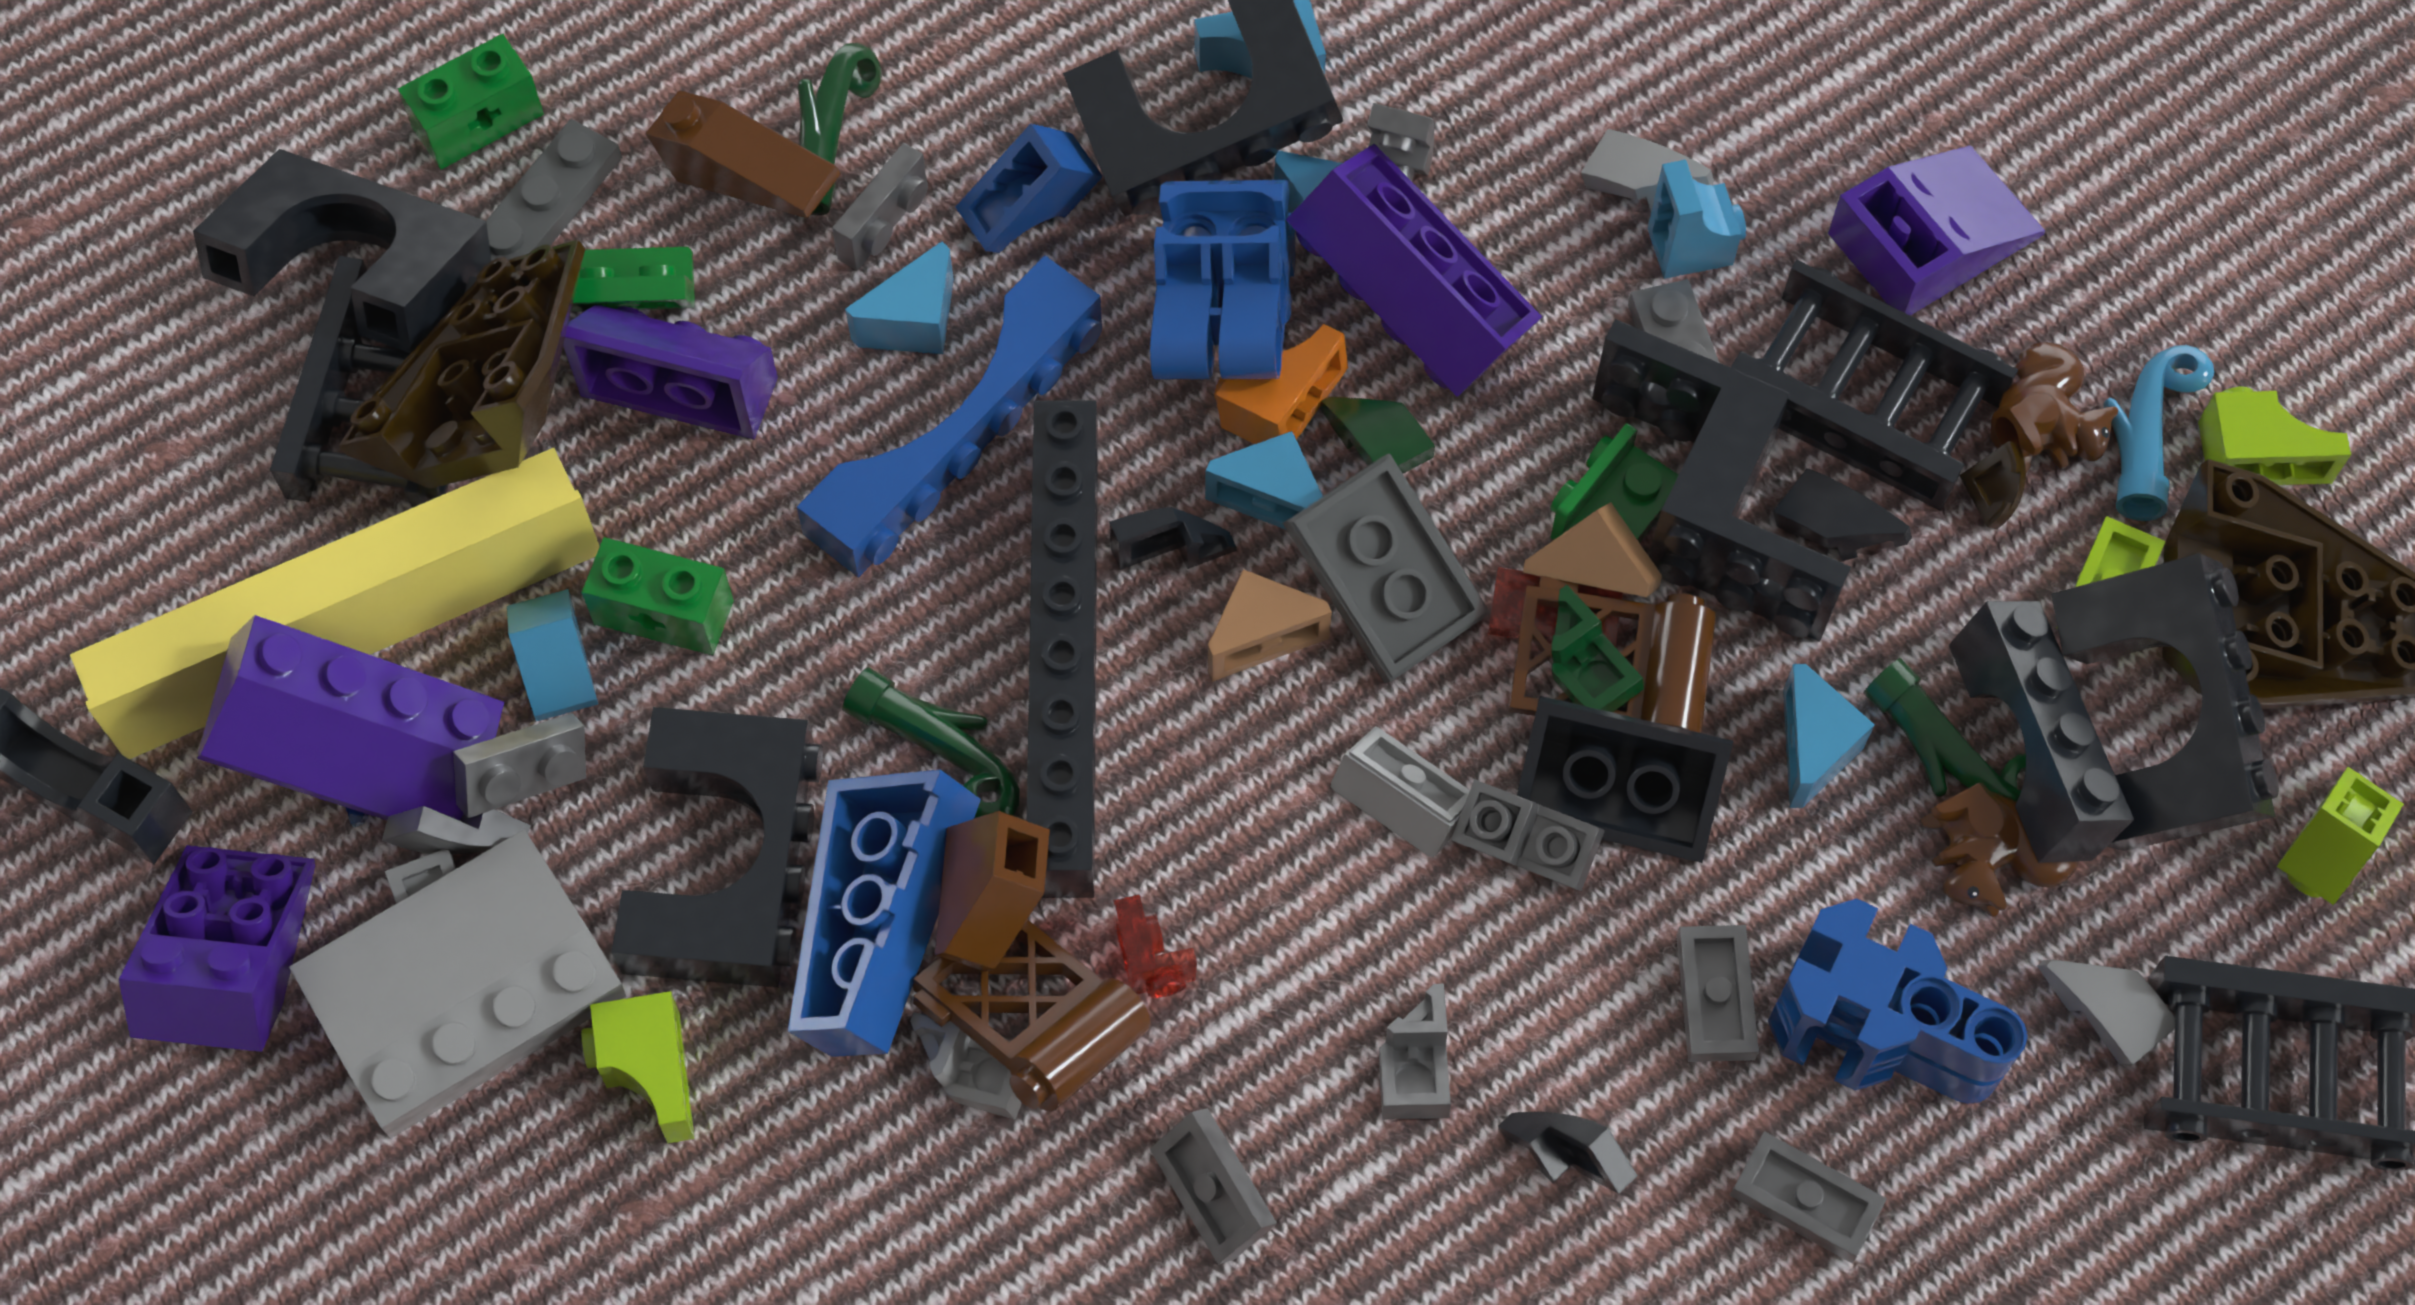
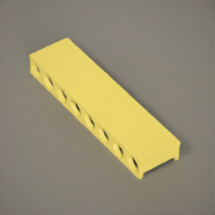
[70,448,600,759]

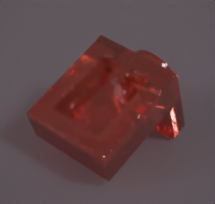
[1113,895,1197,998]

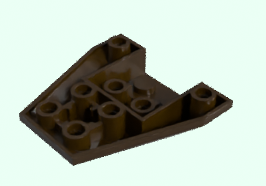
[339,239,586,489]
[2162,459,2415,709]

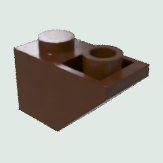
[935,811,1050,972]

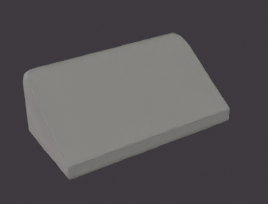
[1331,726,1470,857]

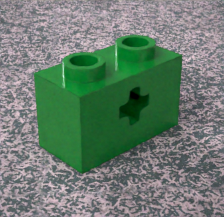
[397,33,544,170]
[581,537,734,656]

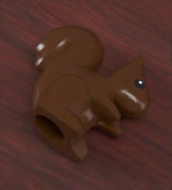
[1990,342,2118,473]
[1920,783,2079,917]

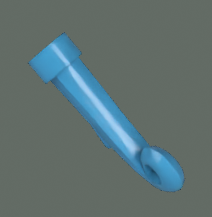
[2103,345,2214,521]

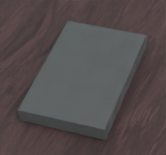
[1282,453,1490,683]

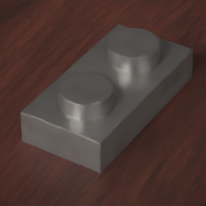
[832,143,928,271]
[1628,279,1719,362]
[453,713,586,818]
[1676,925,1759,1062]
[1150,1108,1277,1264]
[1730,1131,1887,1263]

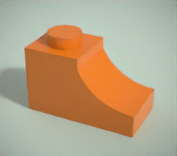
[1214,324,1348,444]

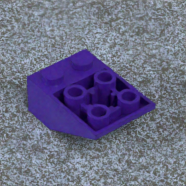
[1828,145,2045,316]
[118,845,315,1052]

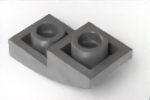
[1367,103,1434,181]
[1451,779,1605,891]

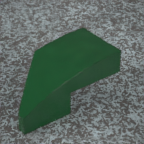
[1320,397,1435,474]
[1551,585,1644,712]

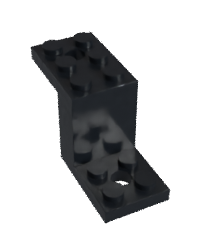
[1592,319,1851,642]

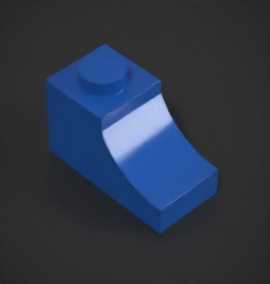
[955,123,1103,253]

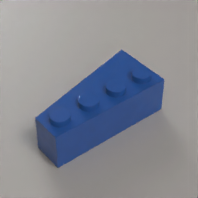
[788,769,981,1057]

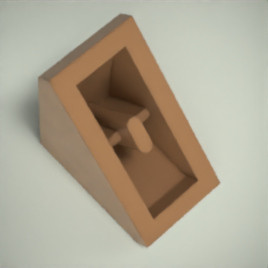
[1523,502,1662,597]
[1208,569,1332,682]

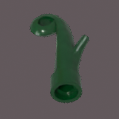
[797,43,882,216]
[1863,658,2026,802]
[842,667,1020,819]

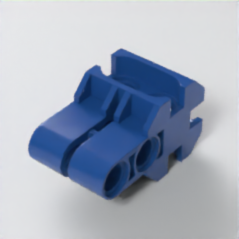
[1150,180,1296,380]
[1768,898,2027,1104]

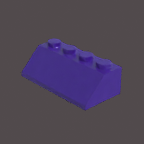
[1286,143,1542,397]
[196,615,504,821]

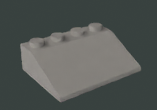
[289,829,626,1139]

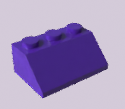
[563,304,778,440]

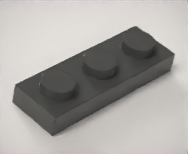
[486,119,622,261]

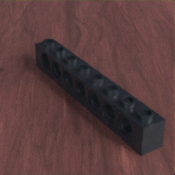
[1026,400,1098,898]

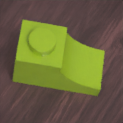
[2198,387,2351,485]
[2277,767,2404,905]
[581,991,695,1143]

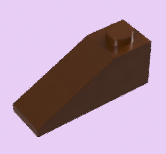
[645,90,841,219]

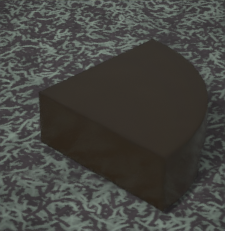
[1959,441,2026,529]

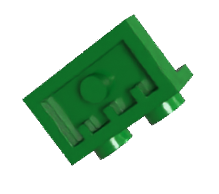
[571,246,695,312]
[1550,423,1678,543]

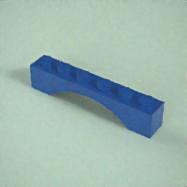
[797,255,1103,578]

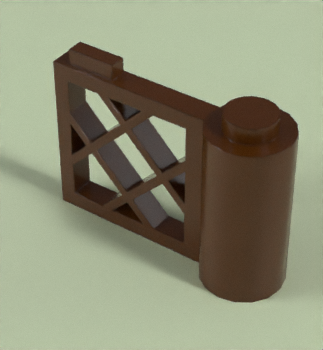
[1508,576,1716,733]
[913,919,1151,1112]

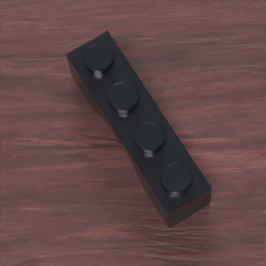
[1949,601,2134,863]
[0,688,193,865]

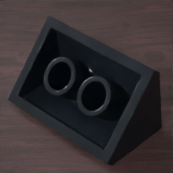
[1517,696,1733,863]

